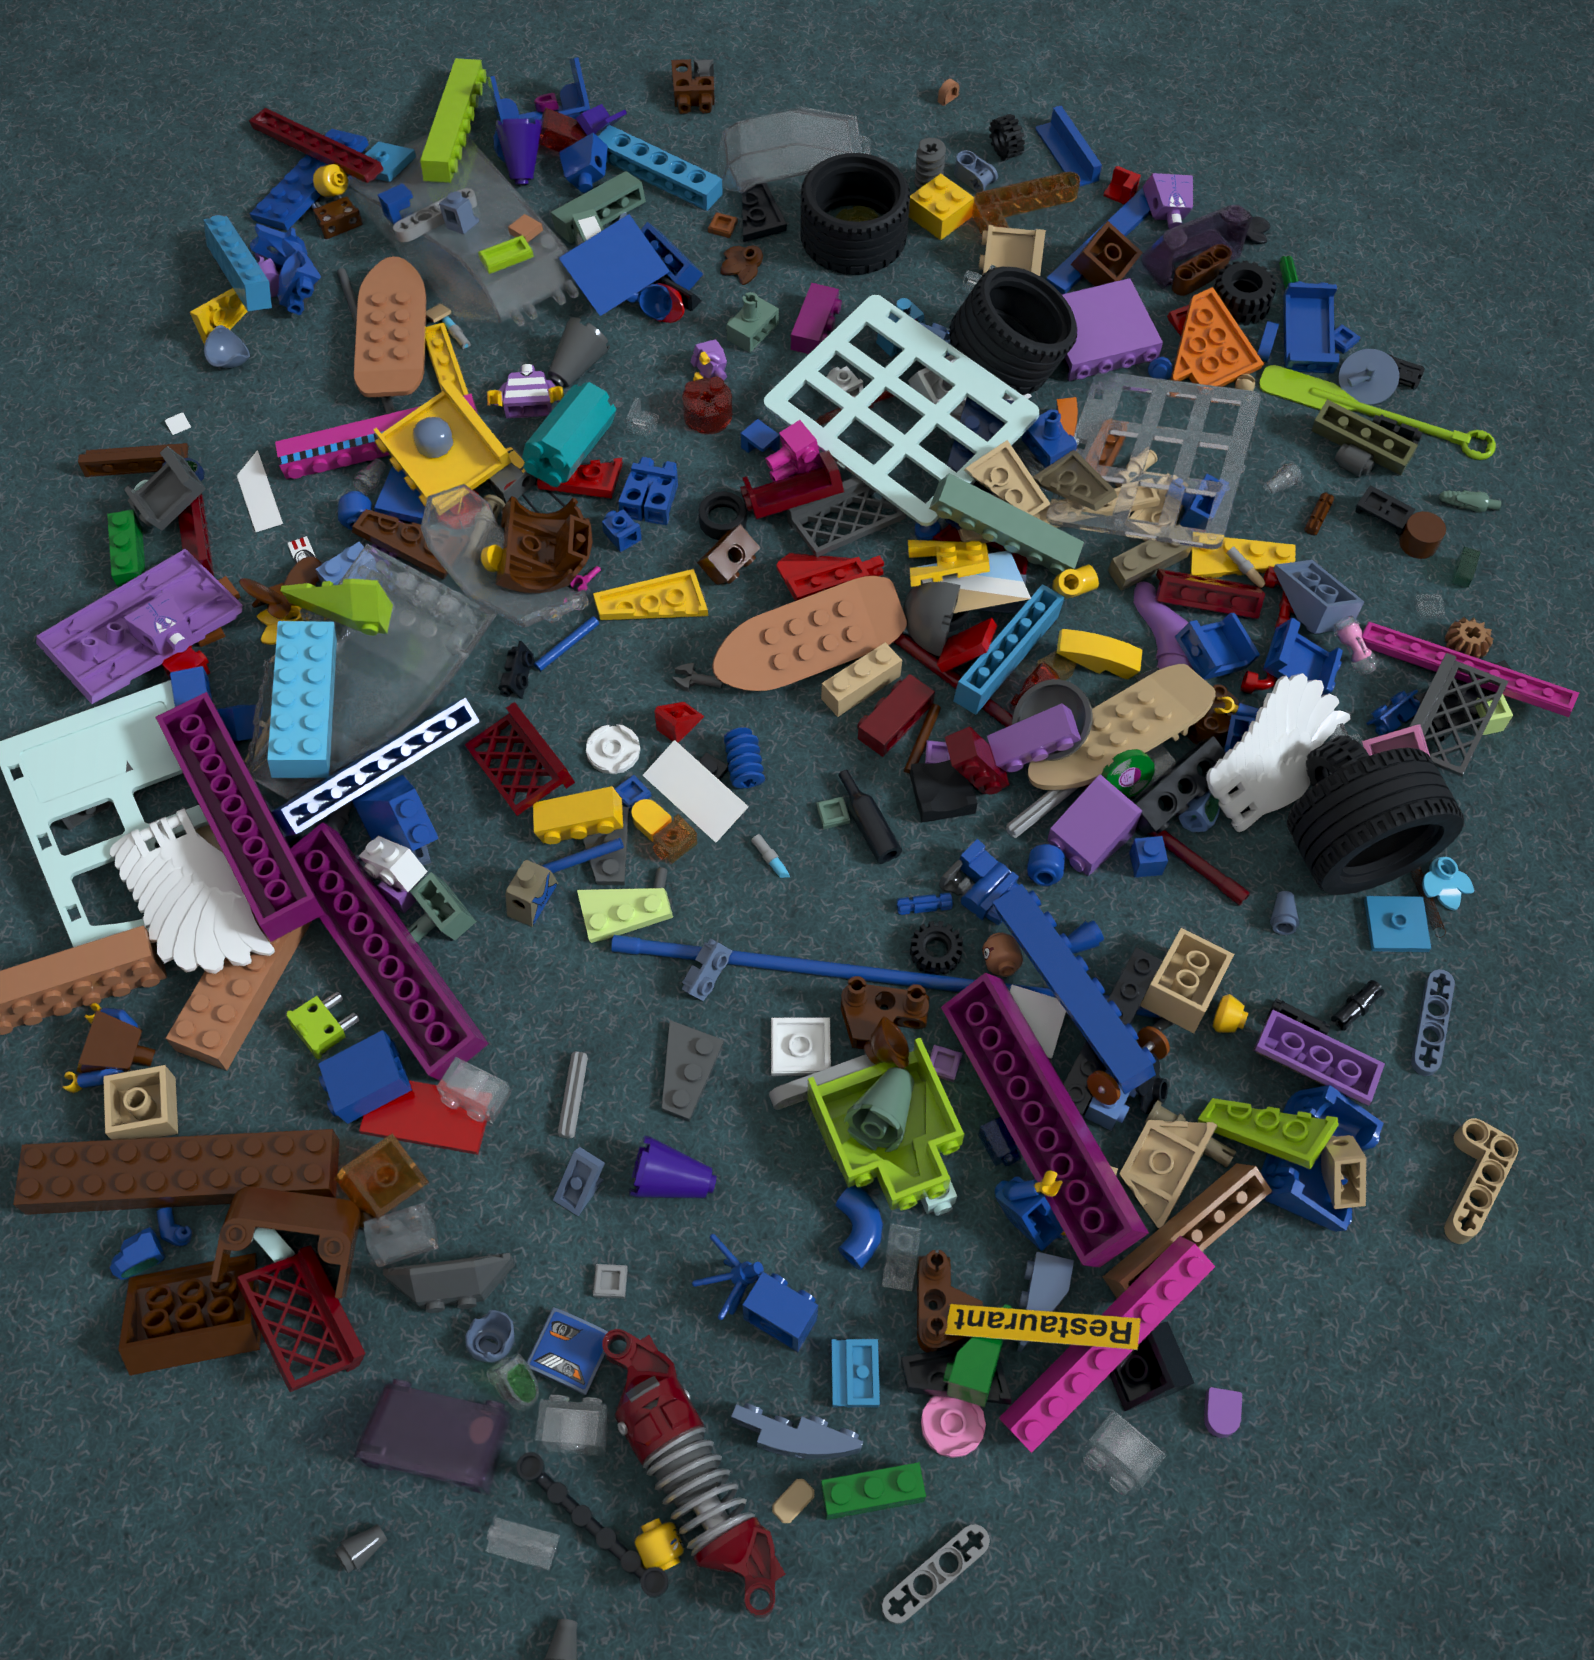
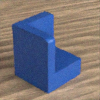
[378,183,413,225]
[741,419,780,453]
[217,705,260,741]

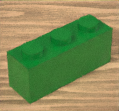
[107,509,146,588]
[821,1462,926,1520]

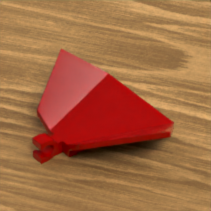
[776,553,884,601]

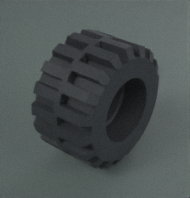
[1214,261,1276,326]
[1306,735,1370,786]

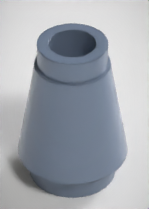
[1270,891,1299,935]

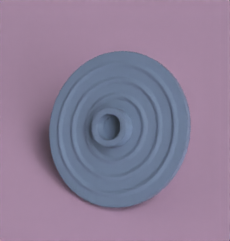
[1339,349,1399,405]

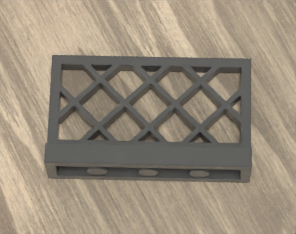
[787,476,906,557]
[1410,653,1508,777]

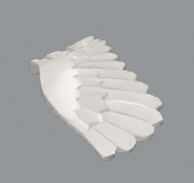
[1206,673,1350,832]
[110,808,275,974]

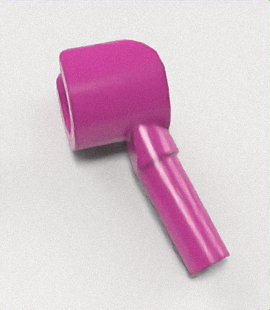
[570,566,601,594]

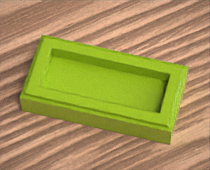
[478,235,534,274]

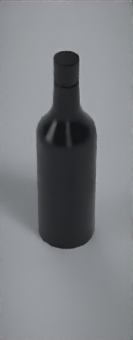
[838,769,902,864]

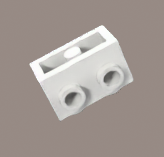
[359,836,427,892]

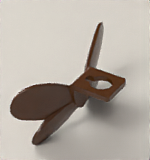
[239,557,322,619]

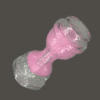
[1333,615,1379,675]

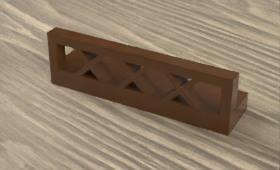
[78,443,189,477]

